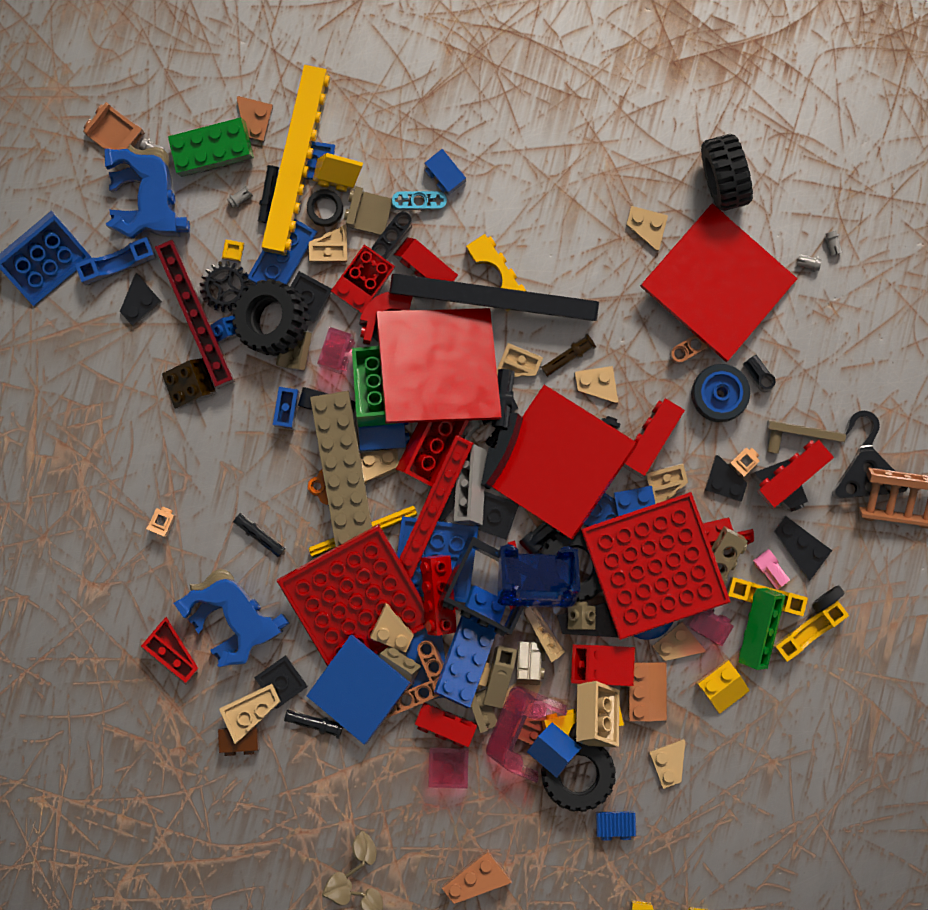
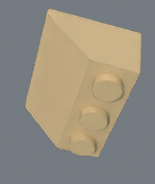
[576,681,620,747]

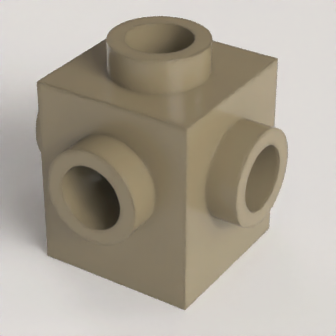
[568,602,596,630]

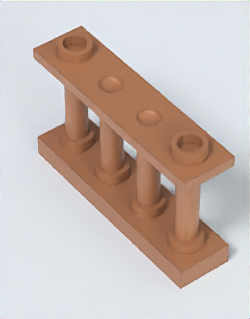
[858,468,928,529]

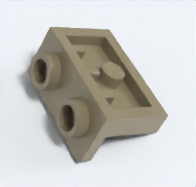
[471,689,498,733]

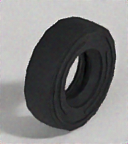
[812,585,845,613]

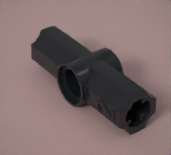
[491,369,515,429]

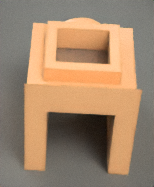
[728,447,760,477]
[146,506,176,537]

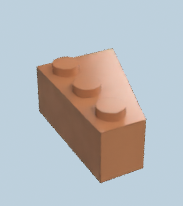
[442,849,512,904]

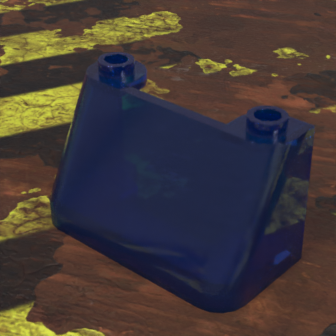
[497,544,581,608]

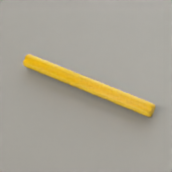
[309,506,417,557]

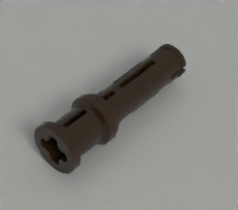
[541,334,596,377]

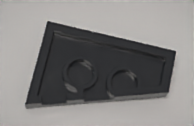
[774,516,832,581]

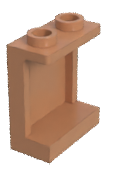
[83,102,145,150]

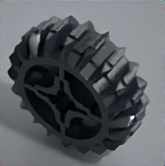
[200,261,251,313]

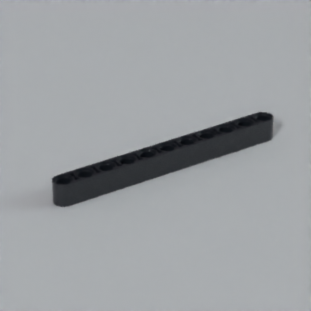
[389,274,599,321]

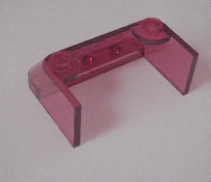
[486,686,567,783]

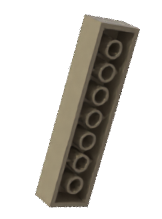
[310,391,373,547]

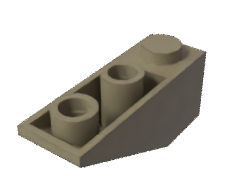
[483,646,517,709]

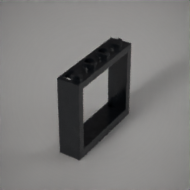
[439,537,541,637]

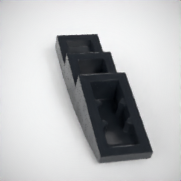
[481,412,523,489]

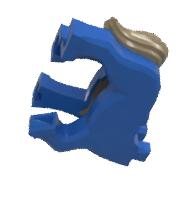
[105,145,190,239]
[173,569,290,667]

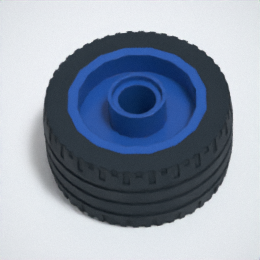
[691,364,750,422]

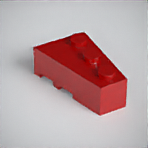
[393,237,458,281]
[141,617,198,685]
[415,702,477,748]

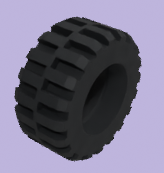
[701,134,753,211]
[232,279,309,356]
[537,529,602,602]
[541,737,616,812]

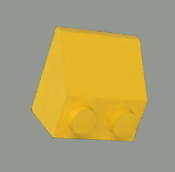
[313,153,363,192]
[696,660,750,714]

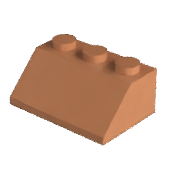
[628,662,667,721]

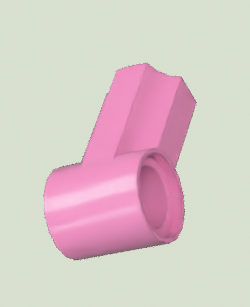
[753,549,790,590]

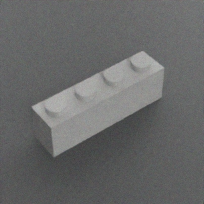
[454,445,487,526]

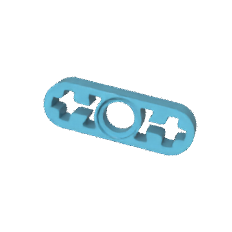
[391,191,447,210]

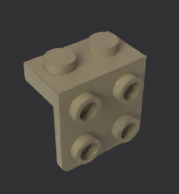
[344,186,392,235]

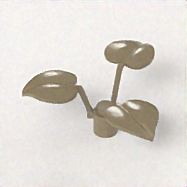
[322,831,383,910]

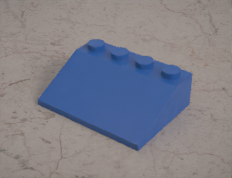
[0,210,92,306]

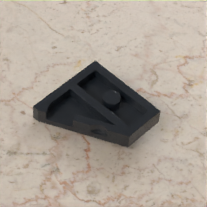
[705,455,747,502]

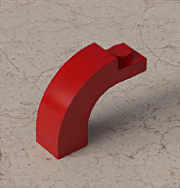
[359,292,412,345]

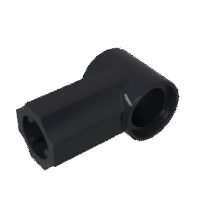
[743,354,776,392]
[519,522,558,556]

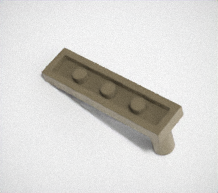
[767,420,846,453]

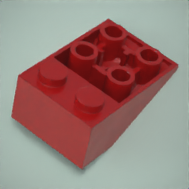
[331,244,395,314]
[571,644,635,686]

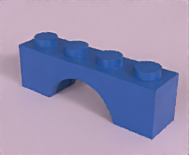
[75,237,156,285]

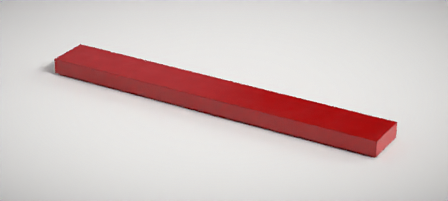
[399,435,473,578]

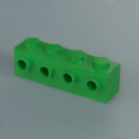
[738,588,786,670]

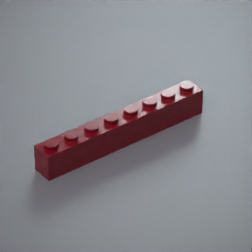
[155,240,235,389]

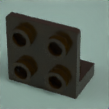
[162,358,216,409]

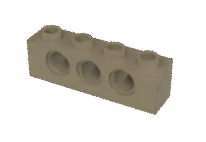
[711,526,747,584]

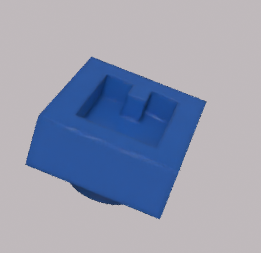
[211,316,237,342]

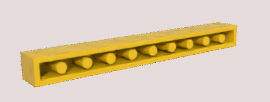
[261,65,330,256]

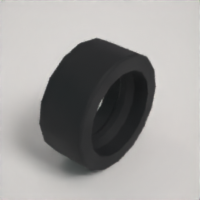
[307,189,343,227]

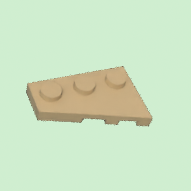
[219,684,281,745]

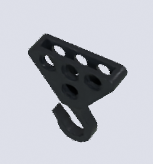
[832,410,908,499]

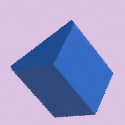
[527,722,582,778]

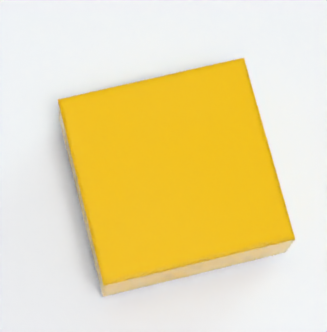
[222,239,245,262]

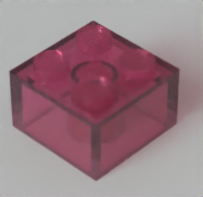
[317,327,356,375]
[685,609,734,646]
[429,747,469,789]

